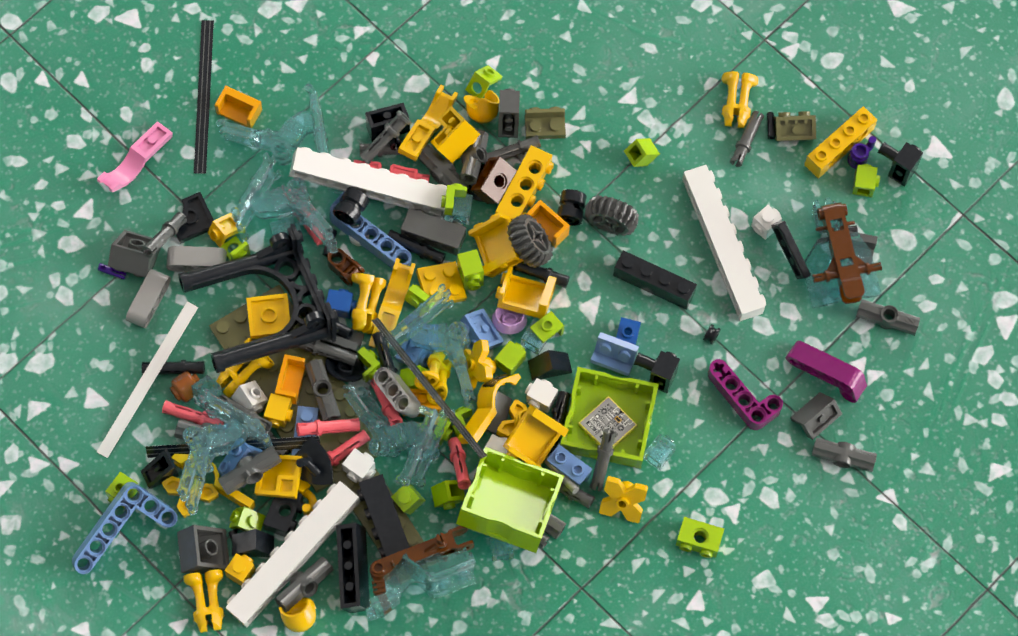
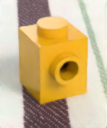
[264,393,293,428]
[225,553,256,586]

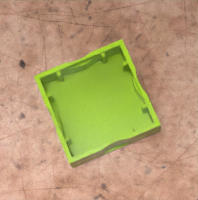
[560,367,659,469]
[456,447,564,553]

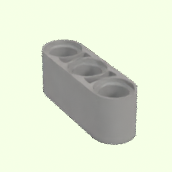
[166,246,227,272]
[126,269,171,328]
[374,367,421,418]

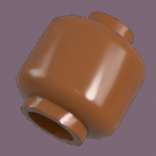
[170,371,202,402]

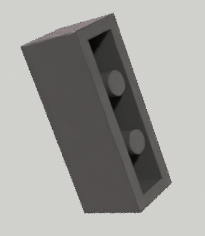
[498,88,520,138]
[401,208,466,256]

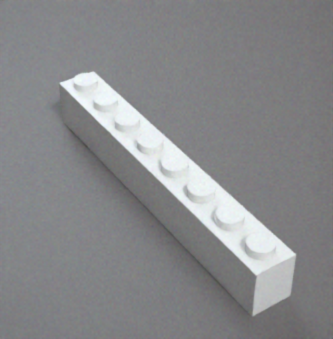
[289,147,447,218]
[682,165,766,321]
[225,481,361,628]

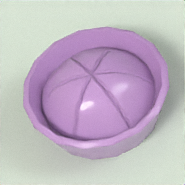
[492,307,527,335]

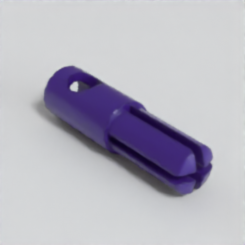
[98,263,126,279]

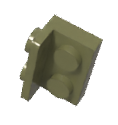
[525,107,566,139]
[774,111,816,141]

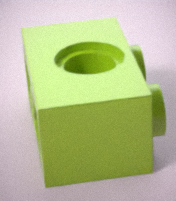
[457,249,484,291]
[676,517,724,558]

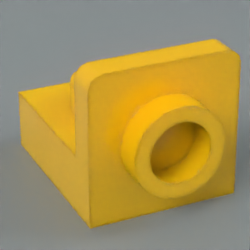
[208,213,243,247]

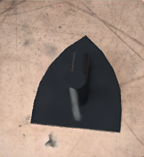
[294,435,333,485]

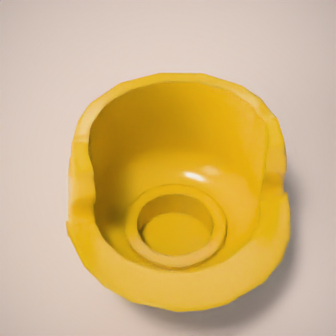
[463,90,499,123]
[279,598,316,633]

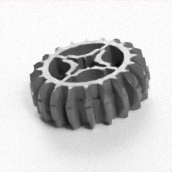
[584,195,639,236]
[507,214,553,268]

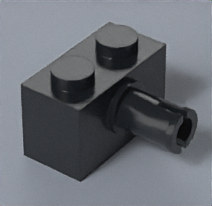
[365,103,410,151]
[877,142,923,187]
[634,351,680,393]

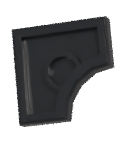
[176,192,214,244]

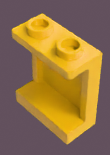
[468,213,523,278]
[495,266,557,319]
[503,404,569,467]

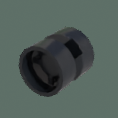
[333,187,370,226]
[557,189,587,226]

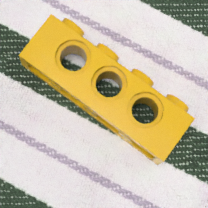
[804,106,877,179]
[495,145,554,221]

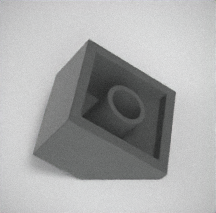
[108,230,161,277]
[177,525,229,574]

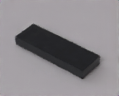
[771,221,811,279]

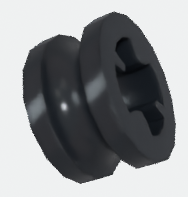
[703,324,721,345]

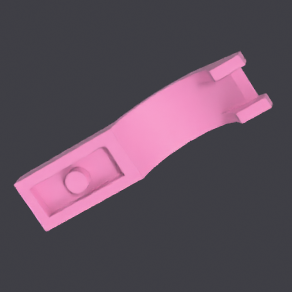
[97,121,173,193]

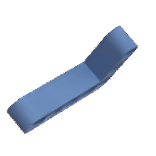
[330,191,412,269]
[72,482,178,574]

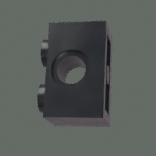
[263,493,305,537]

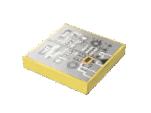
[578,396,637,448]

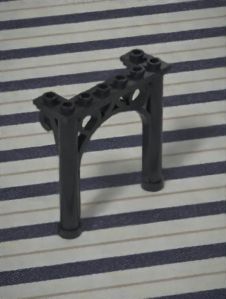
[178,223,339,373]

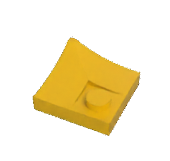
[254,455,303,499]

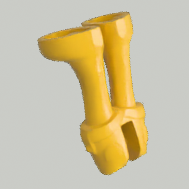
[721,71,758,128]
[351,273,386,334]
[215,338,275,398]
[414,350,452,405]
[183,570,224,633]

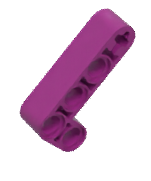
[786,340,867,403]
[708,359,783,430]

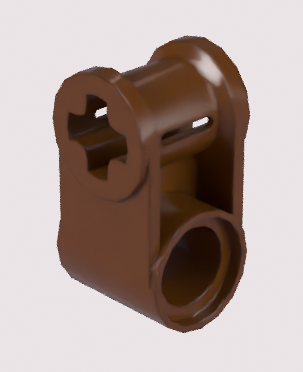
[327,248,365,287]

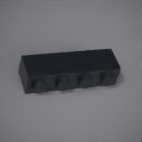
[613,250,697,310]
[357,474,410,558]
[336,522,370,613]

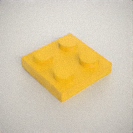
[416,261,467,308]
[246,293,290,339]

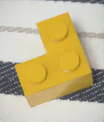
[431,106,480,163]

